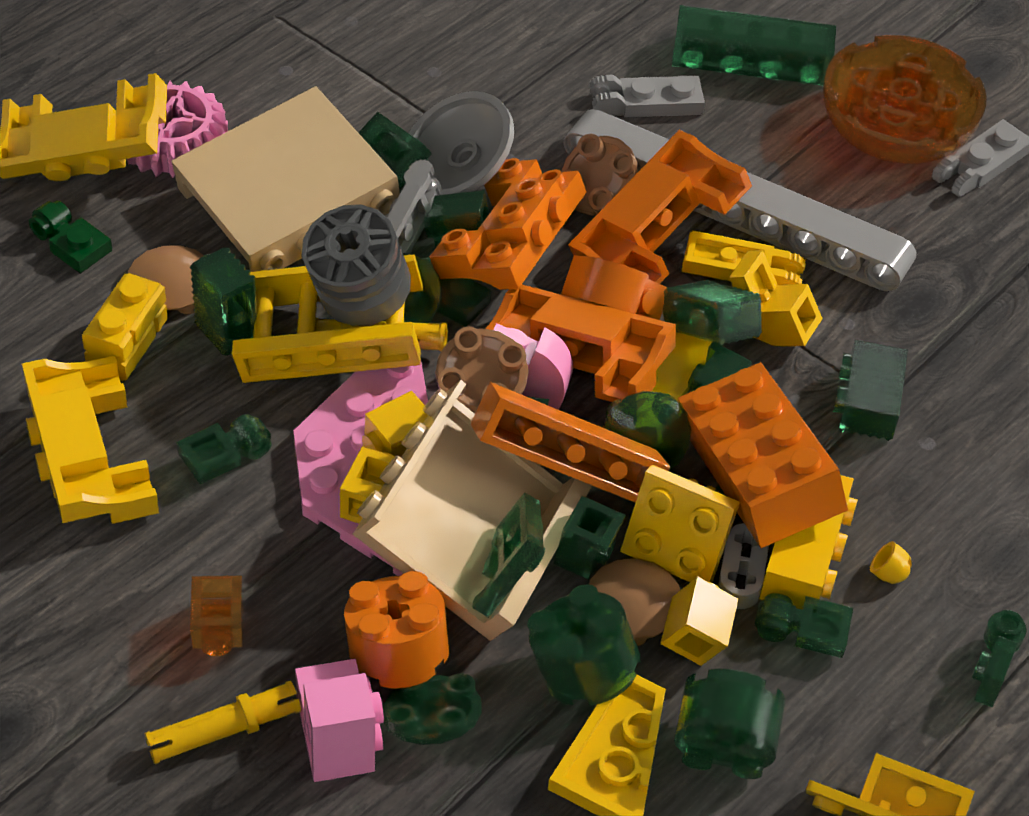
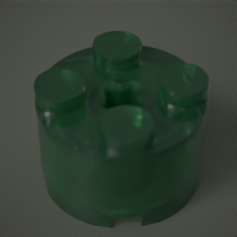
[527,584,640,705]
[674,668,786,779]

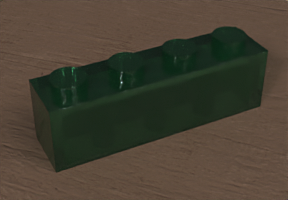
[672,5,836,86]

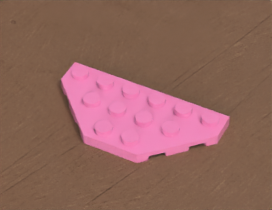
[293,359,428,576]

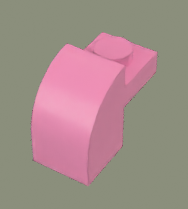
[494,323,573,410]

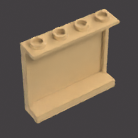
[172,86,400,272]
[353,380,592,641]

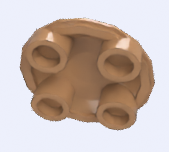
[561,133,638,216]
[128,245,214,314]
[435,326,529,414]
[585,558,680,646]

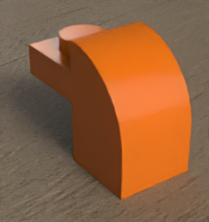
[561,255,670,320]

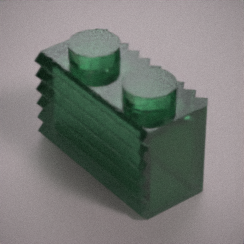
[190,248,257,356]
[662,279,762,346]
[833,339,908,441]

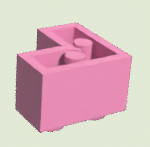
[295,659,384,782]

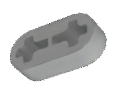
[718,523,769,609]

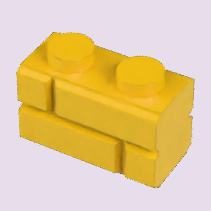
[82,273,168,381]

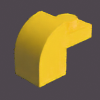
[729,250,823,346]

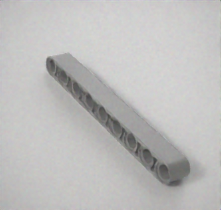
[563,109,916,291]

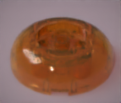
[823,35,987,164]

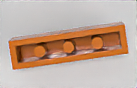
[470,382,670,503]

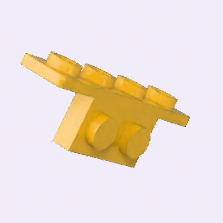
[806,753,975,816]

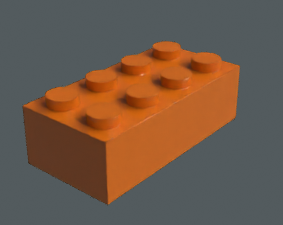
[678,362,848,548]

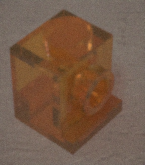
[190,575,243,656]

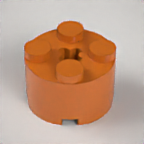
[344,571,449,689]

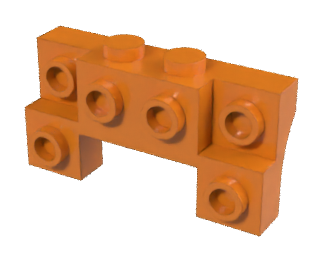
[568,129,752,284]
[429,158,587,290]
[485,284,676,409]

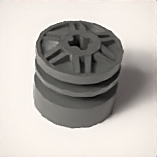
[301,204,411,326]

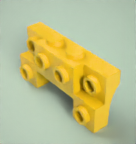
[0,73,167,181]
[22,355,159,524]

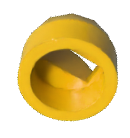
[870,541,912,584]

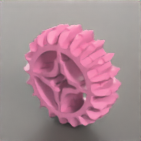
[127,80,228,178]

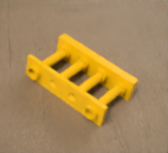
[232,254,423,383]

